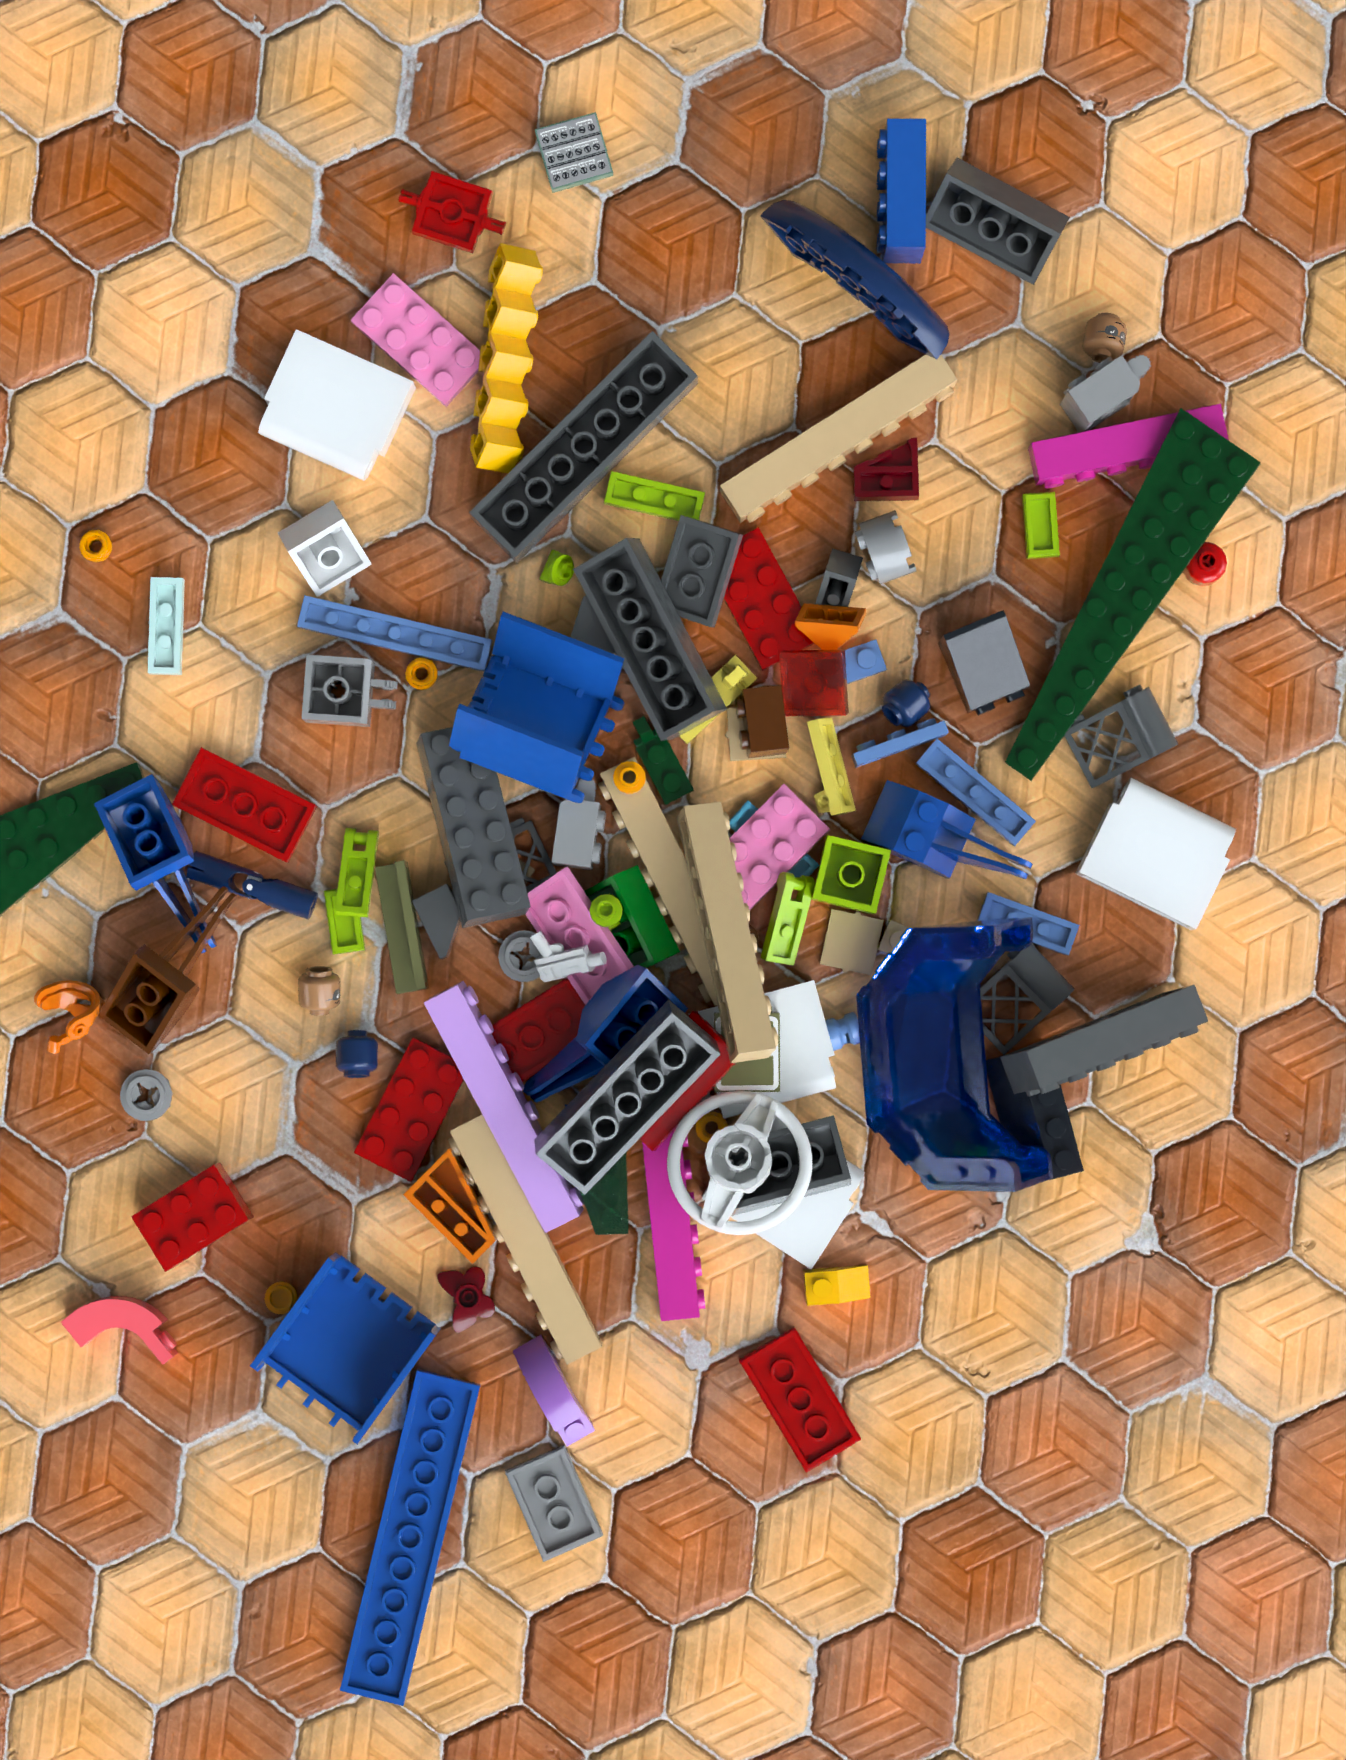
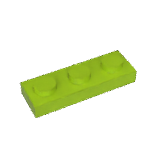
[604,471,705,521]

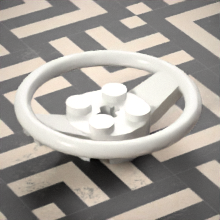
[667,1091,813,1235]

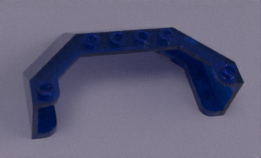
[856,917,1053,1192]

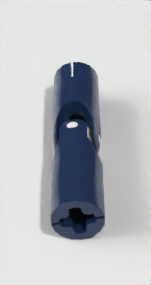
[186,851,318,920]

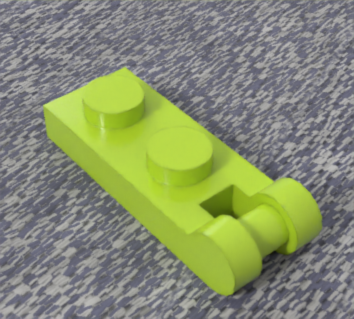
[335,828,379,918]
[760,871,815,966]

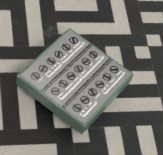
[534,112,613,193]

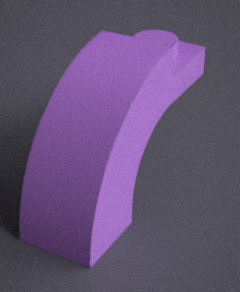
[513,1335,595,1446]

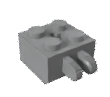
[1060,354,1151,433]
[301,654,398,727]
[552,779,606,870]

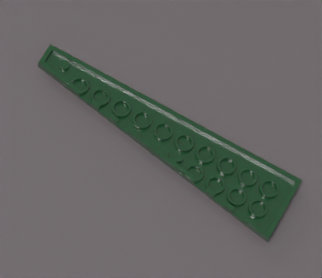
[1005,408,1261,782]

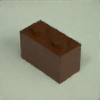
[735,685,789,758]

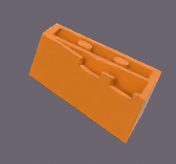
[403,1147,497,1264]

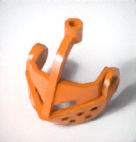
[34,980,105,1054]

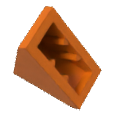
[795,603,866,656]

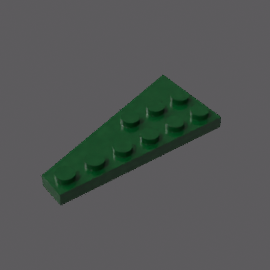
[0,762,145,917]

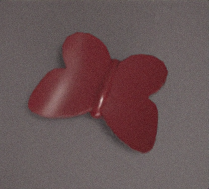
[437,1266,495,1333]

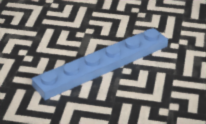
[297,595,493,672]

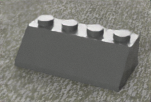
[926,158,1070,285]
[730,1115,851,1216]

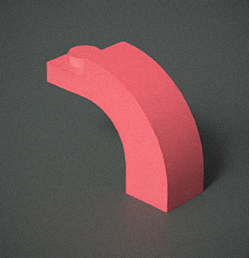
[61,1296,178,1365]

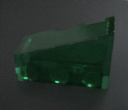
[580,1152,629,1235]

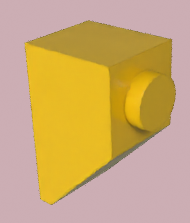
[803,1265,870,1306]

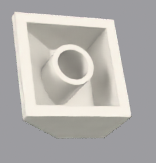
[278,500,372,597]

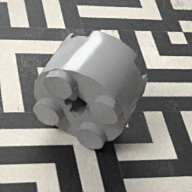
[855,510,917,584]

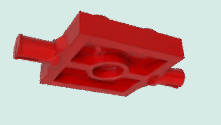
[398,171,506,254]

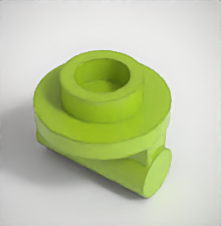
[539,550,574,586]
[590,894,623,930]

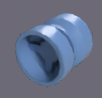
[825,1011,864,1051]

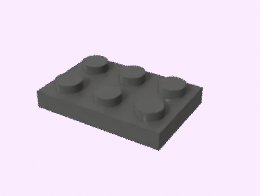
[661,515,743,627]

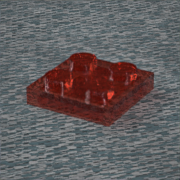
[779,649,849,716]

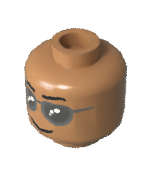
[1082,313,1127,363]
[298,966,340,1016]

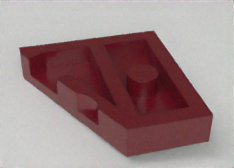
[853,438,919,501]

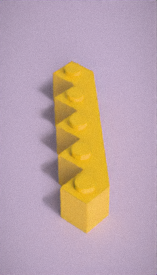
[470,243,543,473]

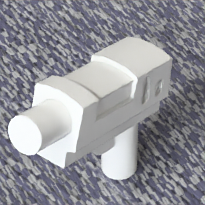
[530,931,607,982]

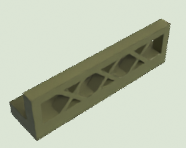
[375,860,429,994]

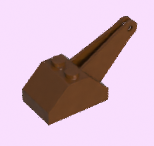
[98,886,237,1054]

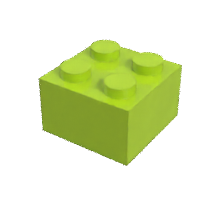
[811,835,891,915]

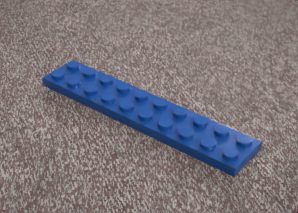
[340,1369,481,1706]

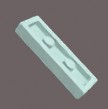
[147,577,185,675]

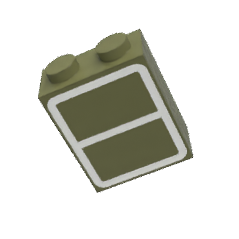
[714,1006,780,1092]

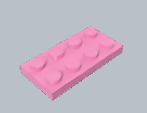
[351,273,480,407]
[729,784,830,910]
[525,866,634,1005]

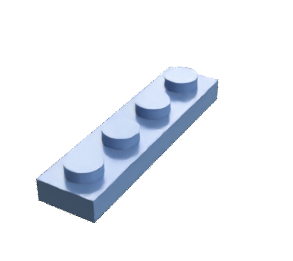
[915,739,1036,846]

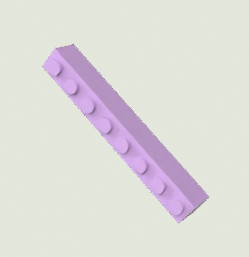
[424,981,585,1233]

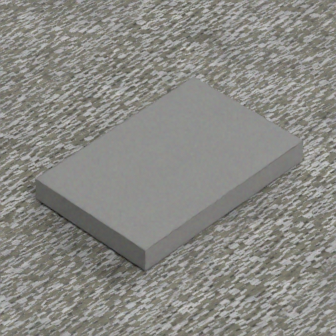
[505,1444,603,1562]

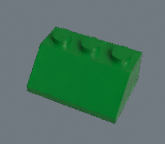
[584,865,680,968]

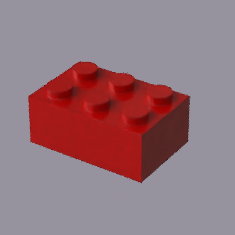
[131,1163,254,1272]

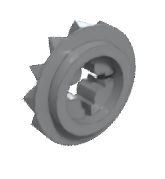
[498,930,542,982]
[120,1069,173,1121]

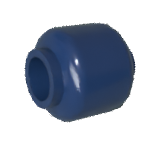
[882,679,930,727]
[336,1030,378,1078]

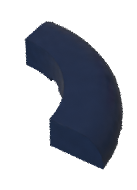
[761,200,950,359]

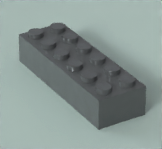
[573,538,727,741]
[416,727,531,928]
[1000,984,1208,1097]
[534,999,721,1195]

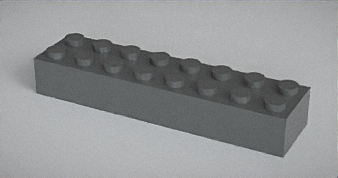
[469,331,698,563]

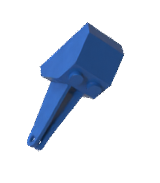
[94,774,217,954]
[860,780,1033,879]
[523,965,688,1103]

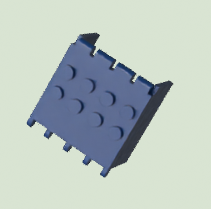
[449,611,625,803]
[250,1252,441,1445]

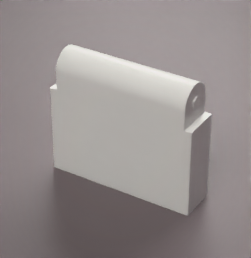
[258,329,416,481]
[1075,778,1236,930]
[689,980,836,1119]
[702,1115,865,1270]

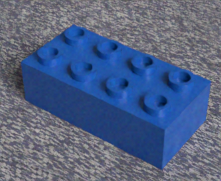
[876,118,926,264]

